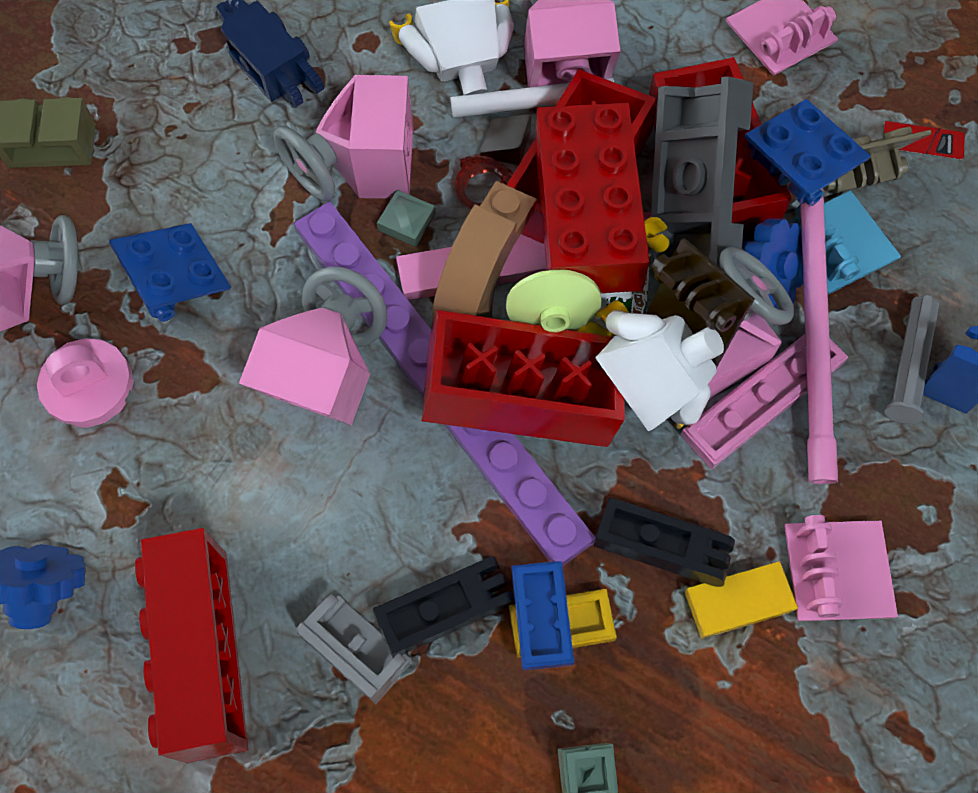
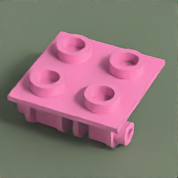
[725,0,838,76]
[784,515,898,621]

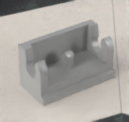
[295,594,413,705]

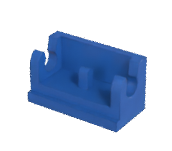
[923,326,978,414]

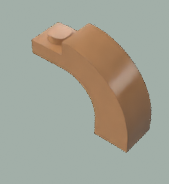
[432,181,537,327]

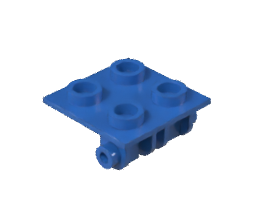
[744,99,871,206]
[109,223,231,322]

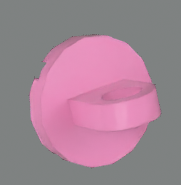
[37,338,134,428]

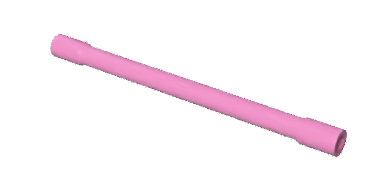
[800,188,838,484]

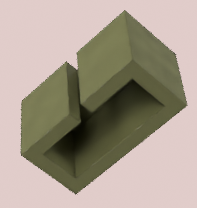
[0,97,96,168]

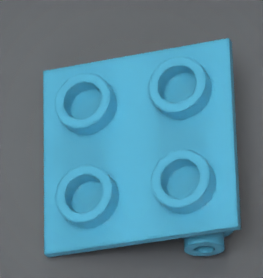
[788,190,901,295]

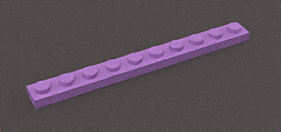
[294,201,596,566]

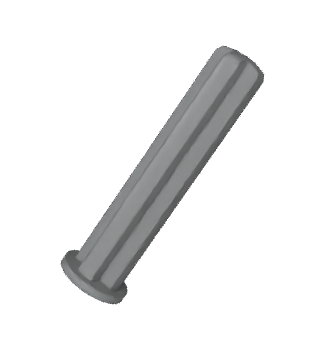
[885,294,939,424]

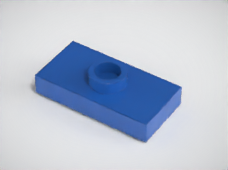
[512,561,574,671]

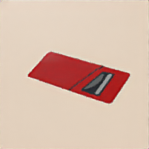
[884,121,965,160]

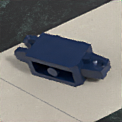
[216,0,325,108]

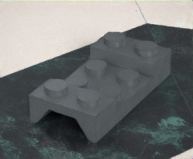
[648,76,753,269]

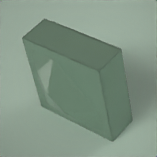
[377,190,436,247]
[558,743,618,793]

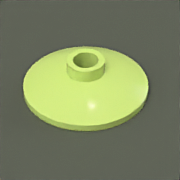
[506,270,601,332]

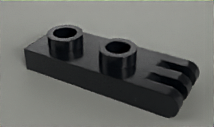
[594,497,735,587]
[373,556,515,658]

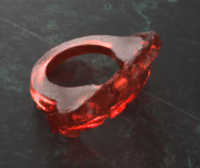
[455,154,514,210]

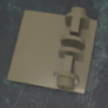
[823,127,931,194]

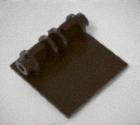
[646,238,755,369]

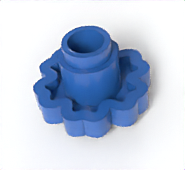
[742,218,803,309]
[0,544,85,629]

